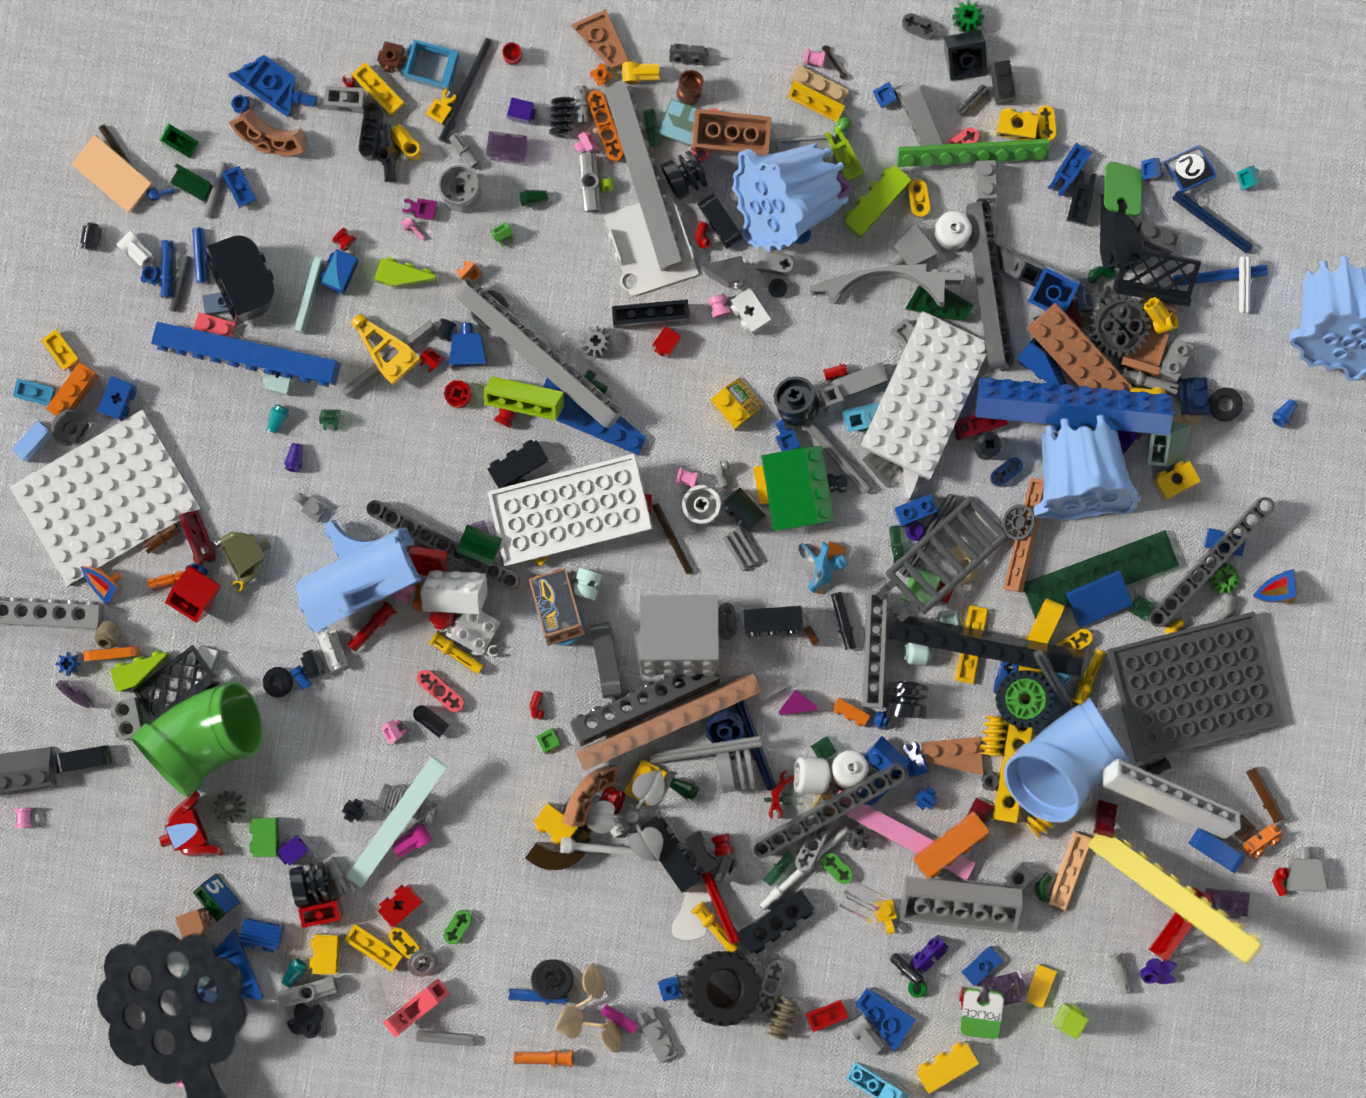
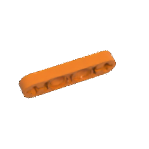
[588,91,624,163]

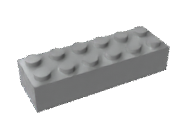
[900,876,1022,933]

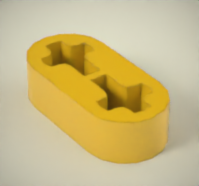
[1036,105,1056,142]
[389,927,420,959]

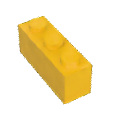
[916,1041,979,1094]

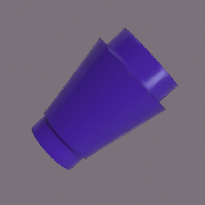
[284,443,303,472]

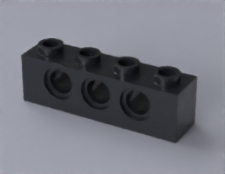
[737,889,814,954]

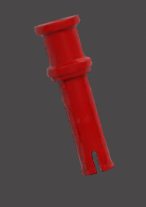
[347,601,397,652]

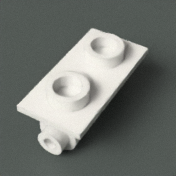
[318,629,348,672]

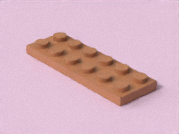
[1026,303,1132,391]

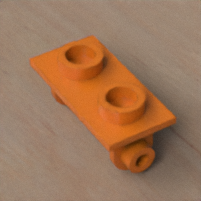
[1242,824,1282,859]

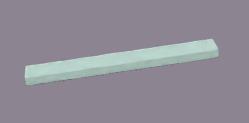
[346,755,448,888]

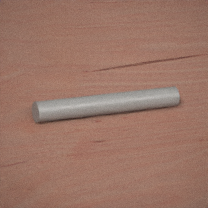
[203,161,227,218]

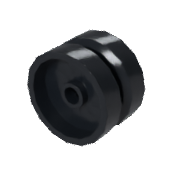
[773,376,820,426]

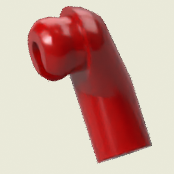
[1272,867,1289,897]

